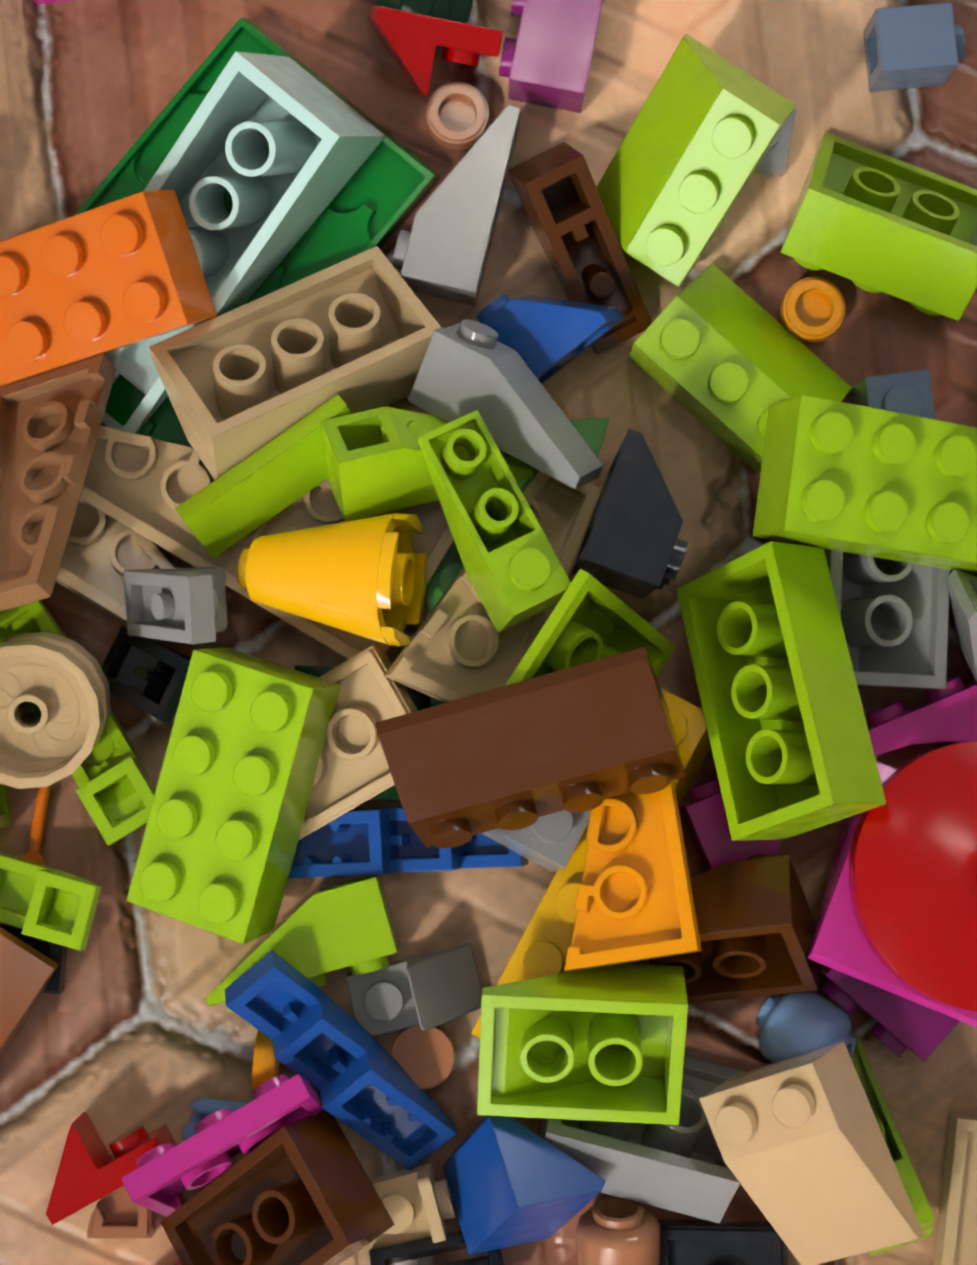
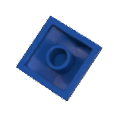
[443,1116,606,1255]

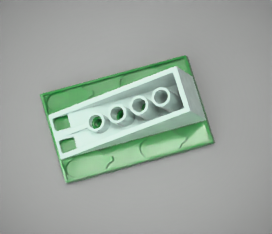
[74,18,440,447]

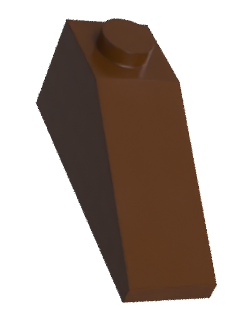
[508,142,652,354]

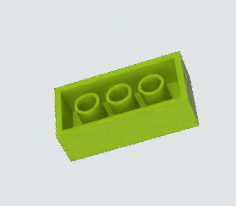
[753,394,977,575]
[676,541,887,841]
[126,647,341,944]

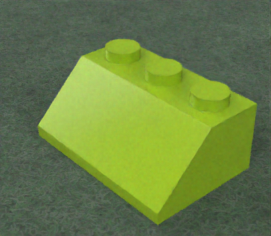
[597,34,796,287]
[780,131,977,321]
[628,263,852,475]

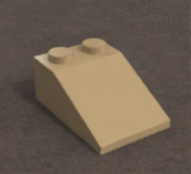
[699,1041,924,1265]

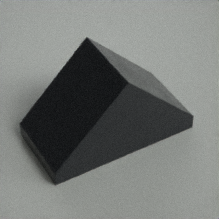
[101,626,191,725]

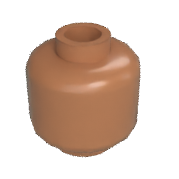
[576,1196,661,1265]

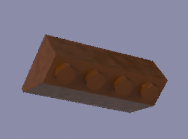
[376,646,686,848]

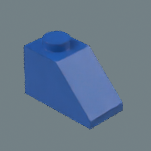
[476,294,625,384]

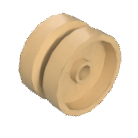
[0,632,111,789]

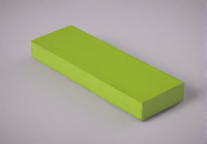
[175,394,352,558]

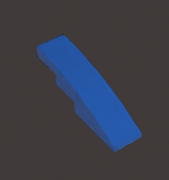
[288,807,529,878]
[225,950,457,1171]

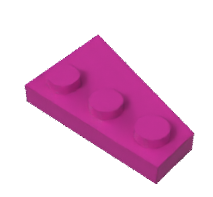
[121,1074,323,1217]

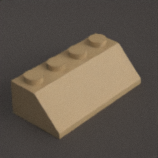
[149,246,442,480]

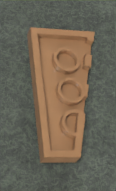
[0,354,117,612]

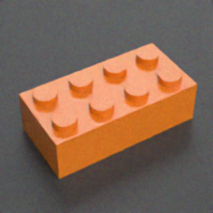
[0,189,217,388]

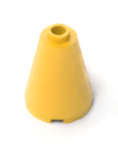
[238,512,427,646]

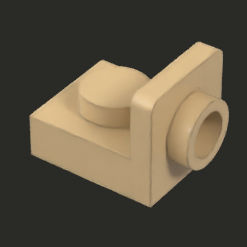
[370,1163,456,1249]

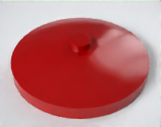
[849,741,977,1012]

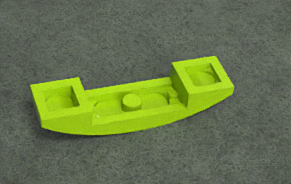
[0,600,156,846]
[0,852,102,951]

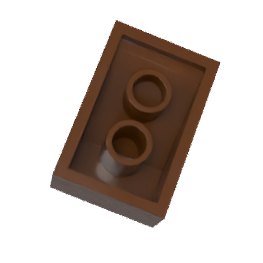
[628,854,818,1004]
[160,1111,395,1265]

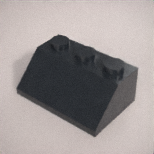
[572,429,688,599]

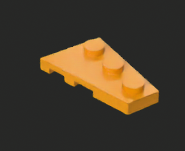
[564,780,702,972]

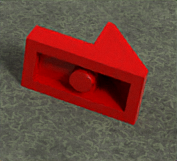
[368,5,503,97]
[46,1112,177,1225]

